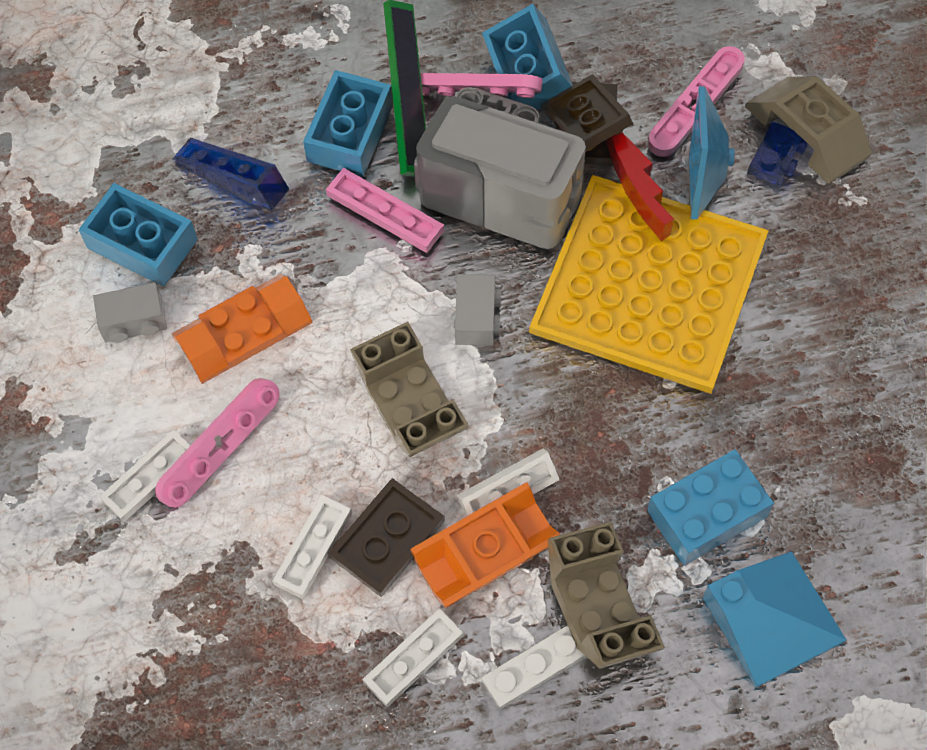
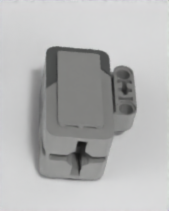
[414,87,586,249]

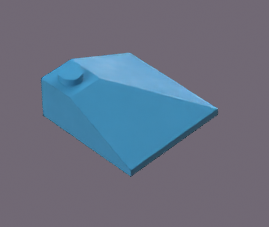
[689,86,735,220]
[703,551,847,688]

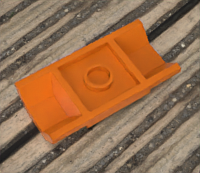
[171,274,313,384]
[410,482,560,609]

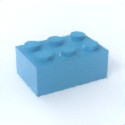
[482,4,573,110]
[303,70,393,177]
[79,183,198,287]
[647,449,774,566]

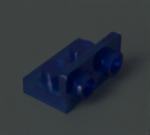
[747,121,808,187]

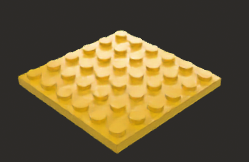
[529,175,769,394]

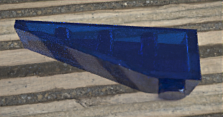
[172,137,289,211]

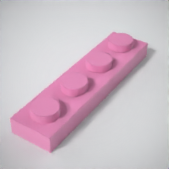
[326,168,444,253]

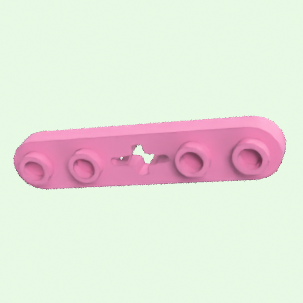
[648,46,745,157]
[420,73,543,98]
[155,378,280,508]

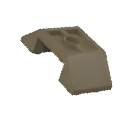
[745,76,872,185]
[350,322,469,457]
[548,522,665,669]

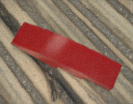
[606,132,674,241]

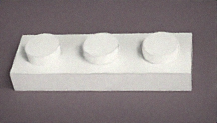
[99,429,191,522]
[457,448,560,516]
[272,495,352,600]
[362,608,464,707]
[481,625,586,710]

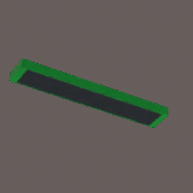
[383,0,426,177]

